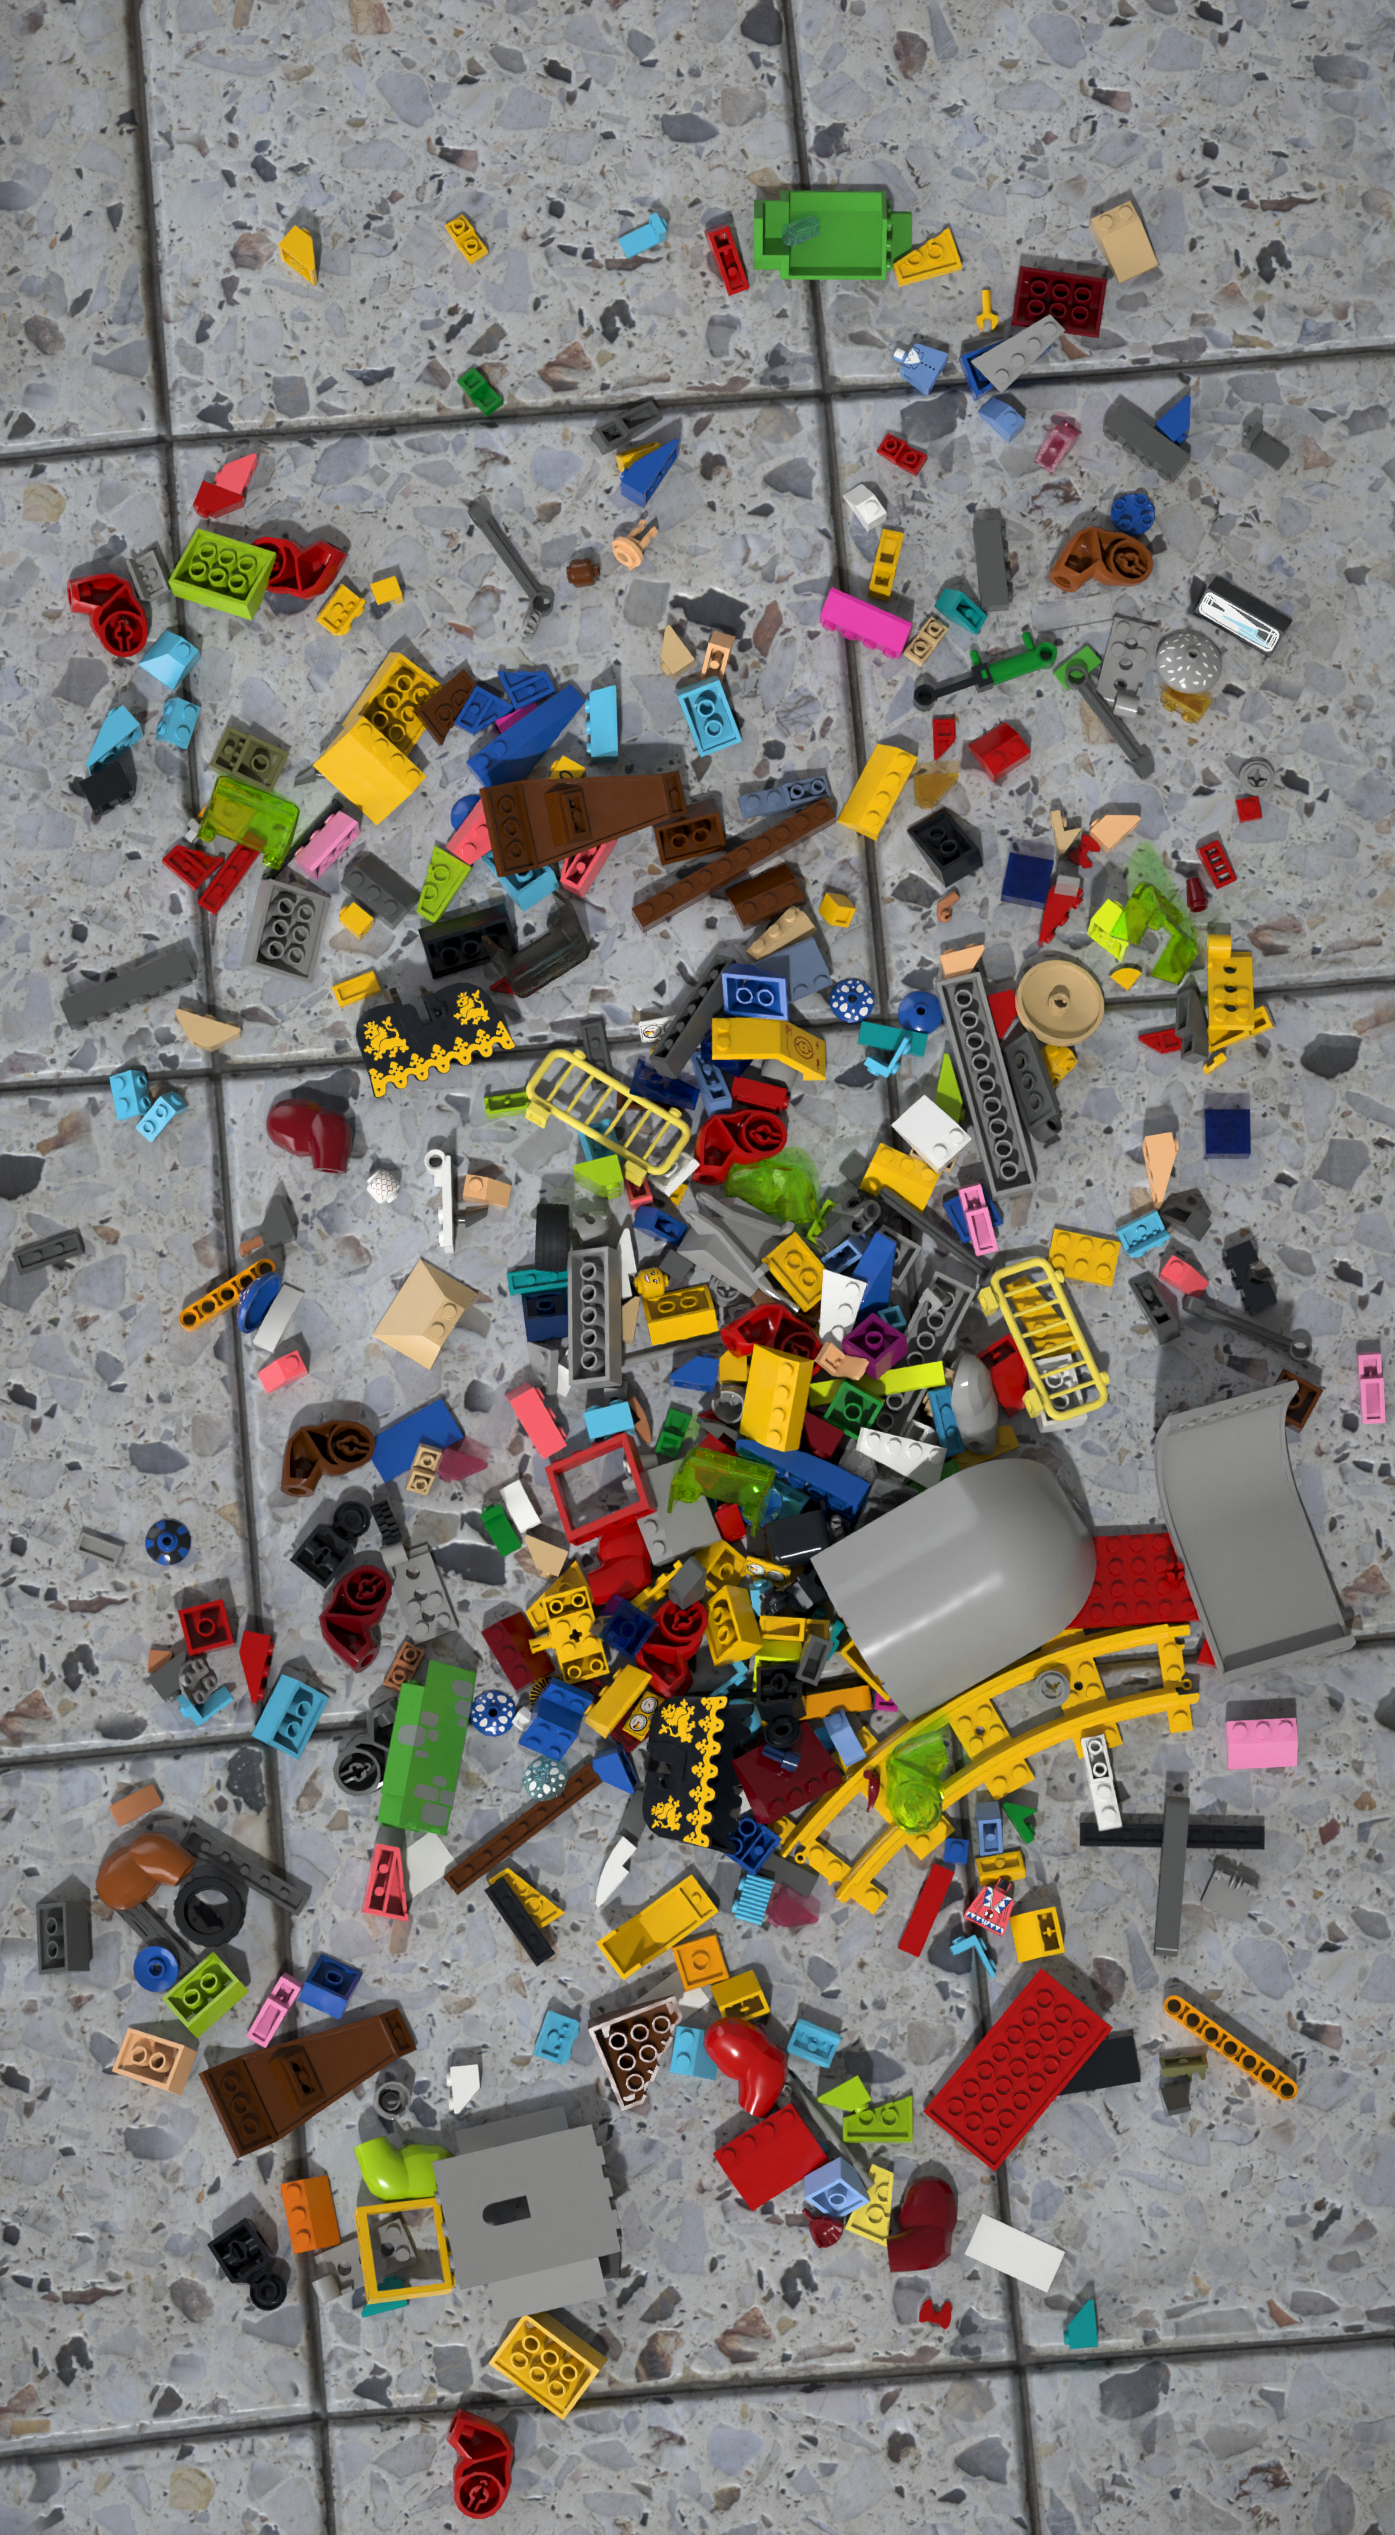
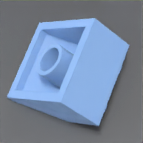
[804,2157,870,2219]

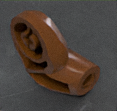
[281,1419,375,1497]

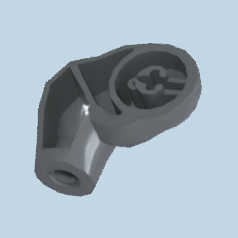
[333,1697,398,1797]

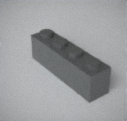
[1103,405,1191,483]
[972,519,1013,612]

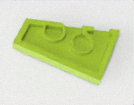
[416,845,472,924]
[843,2096,913,2143]

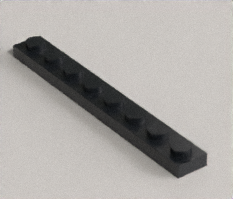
[1079,1823,1265,1850]

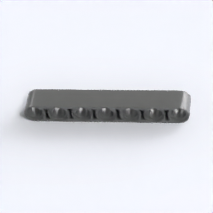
[1154,1796,1190,1957]

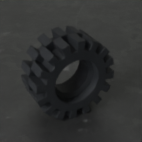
[370,1500,403,1545]

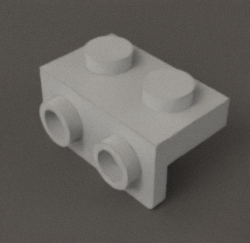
[126,550,172,602]

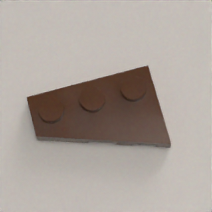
[413,669,476,746]

